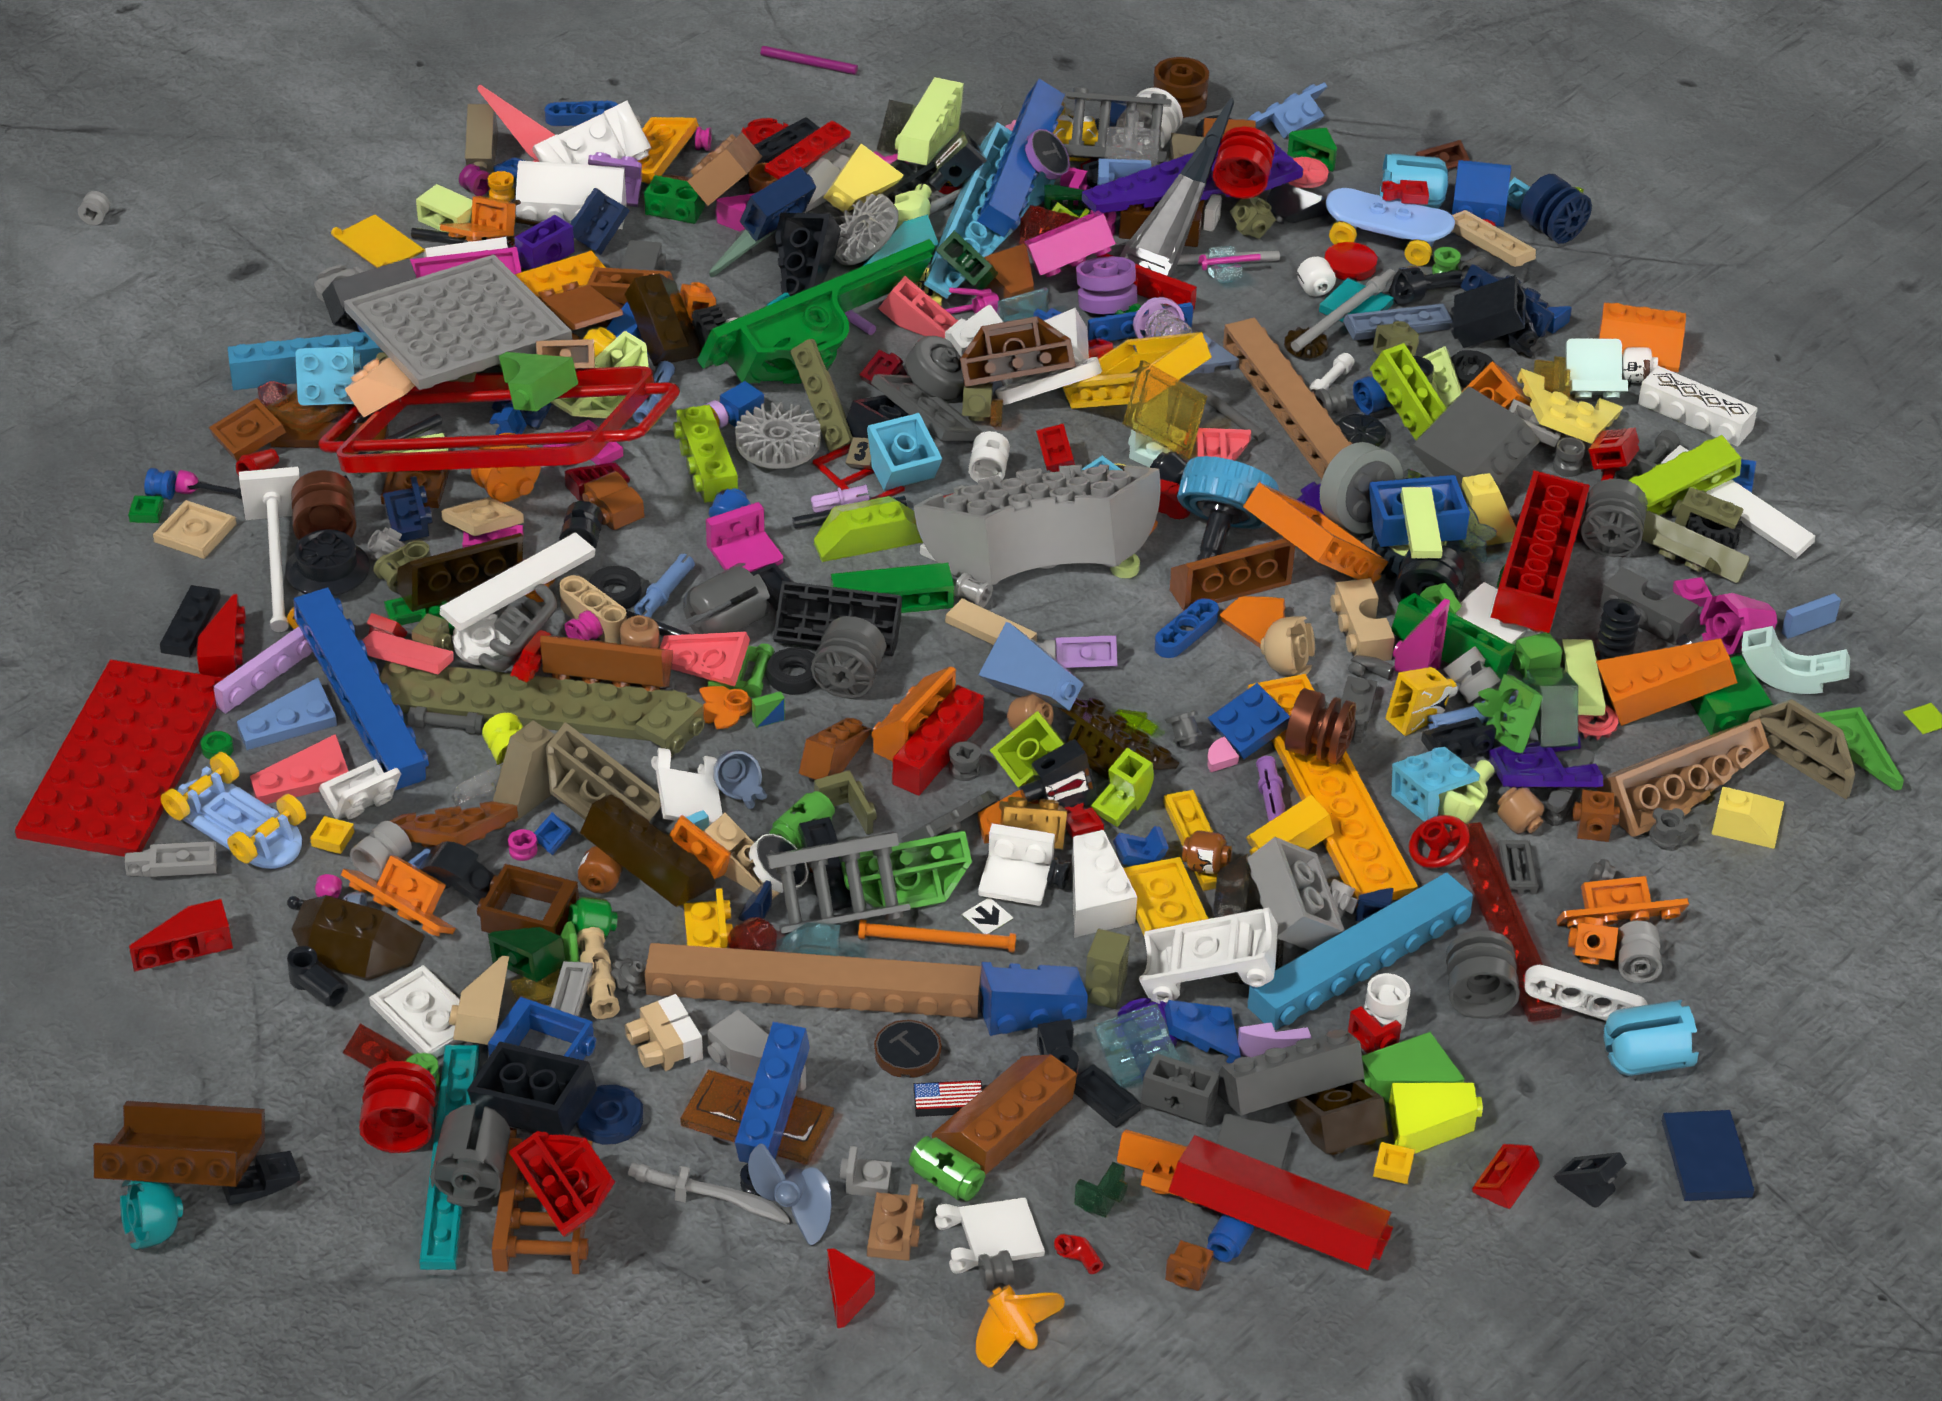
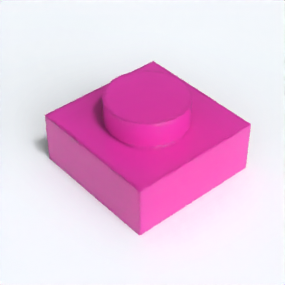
[1672,577,1712,607]

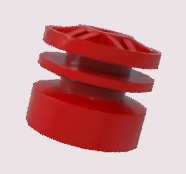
[1213,126,1275,199]
[359,1061,437,1153]

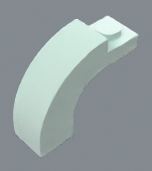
[1742,626,1850,694]

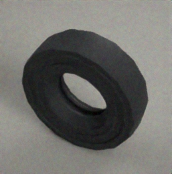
[589,566,642,609]
[767,648,818,695]

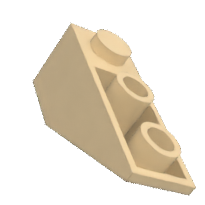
[704,813,780,900]

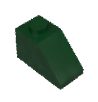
[488,927,566,982]

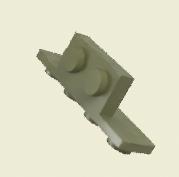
[791,339,853,452]
[1642,511,1750,583]

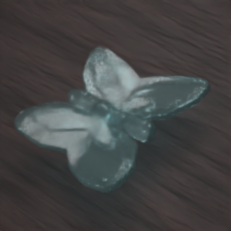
[1459,503,1497,563]

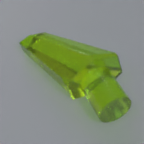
[1115,709,1158,736]

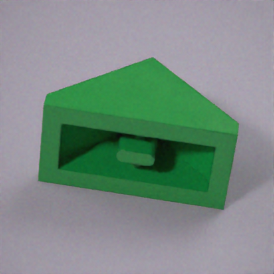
[1287,127,1337,172]

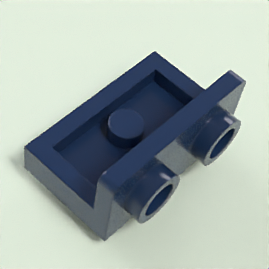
[570,188,630,255]
[383,476,433,542]

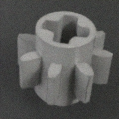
[368,527,405,564]
[1328,879,1358,918]

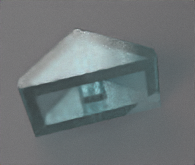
[997,287,1049,322]

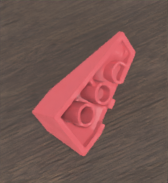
[477,85,555,162]

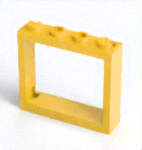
[1063,332,1212,409]

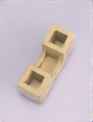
[1330,578,1395,661]

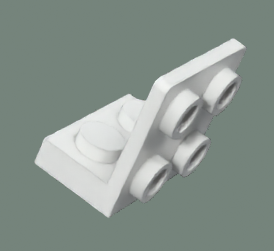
[978,823,1055,906]

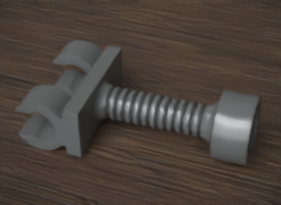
[1618,430,1680,480]

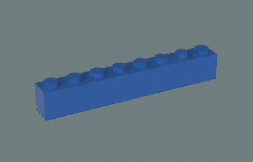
[977,79,1065,237]
[294,587,429,790]

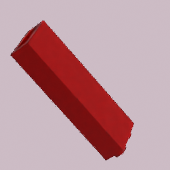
[1168,1135,1394,1270]

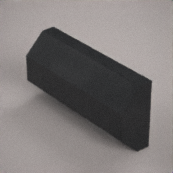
[773,581,902,656]

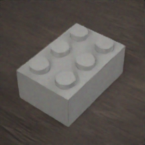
[1247,837,1345,950]

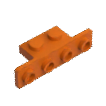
[341,855,456,936]
[1556,876,1689,929]
[1117,1130,1198,1204]

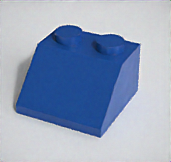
[1452,160,1511,227]

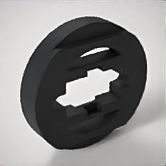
[1451,350,1494,388]

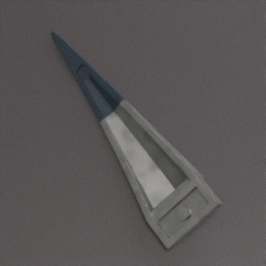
[1120,98,1234,277]

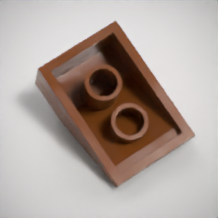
[538,281,623,330]

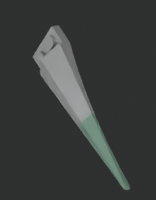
[709,150,849,277]

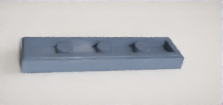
[1343,304,1453,340]

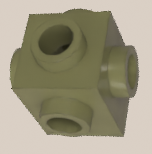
[1229,197,1276,239]
[1373,321,1419,356]

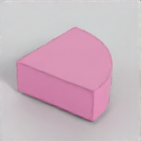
[1207,736,1239,772]

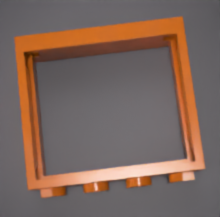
[1243,482,1388,584]

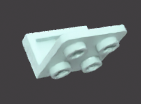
[1566,339,1628,399]

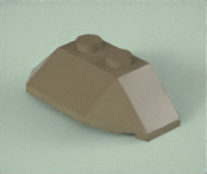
[1748,699,1855,799]
[546,722,661,822]

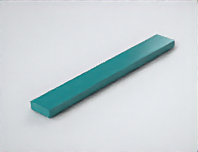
[419,1045,480,1270]

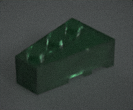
[1522,668,1578,747]

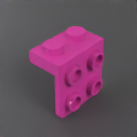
[706,502,783,572]

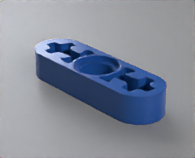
[545,101,618,126]
[1155,599,1219,658]

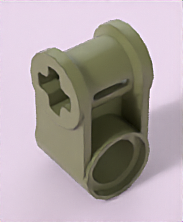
[373,540,431,592]

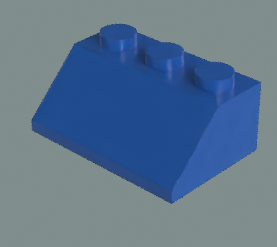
[1369,475,1470,547]

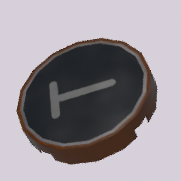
[874,1020,942,1078]

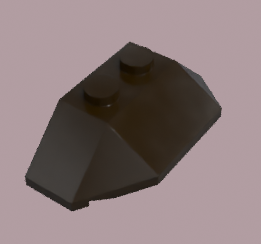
[291,895,425,981]

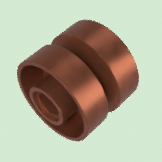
[291,470,356,541]

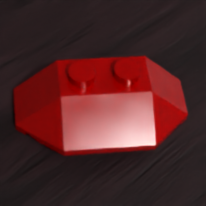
[509,1131,615,1237]

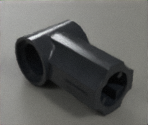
[287,946,348,1007]

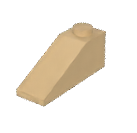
[449,956,509,1045]

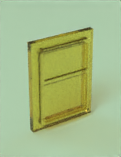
[1122,360,1207,459]

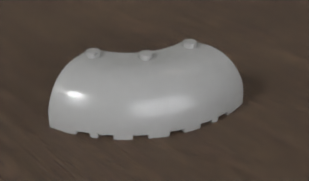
[914,464,1161,585]

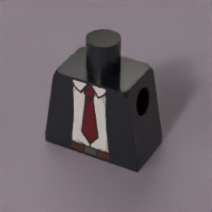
[928,129,987,191]
[1020,739,1098,808]

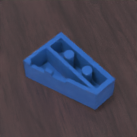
[980,962,1088,1036]

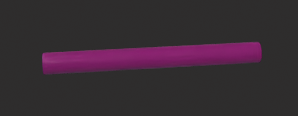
[760,46,858,75]

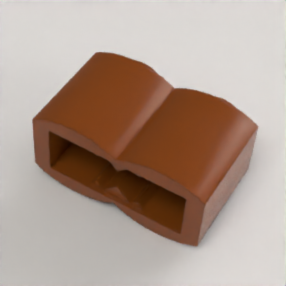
[583,471,645,530]

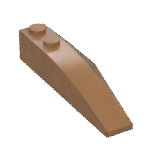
[1596,718,1770,837]

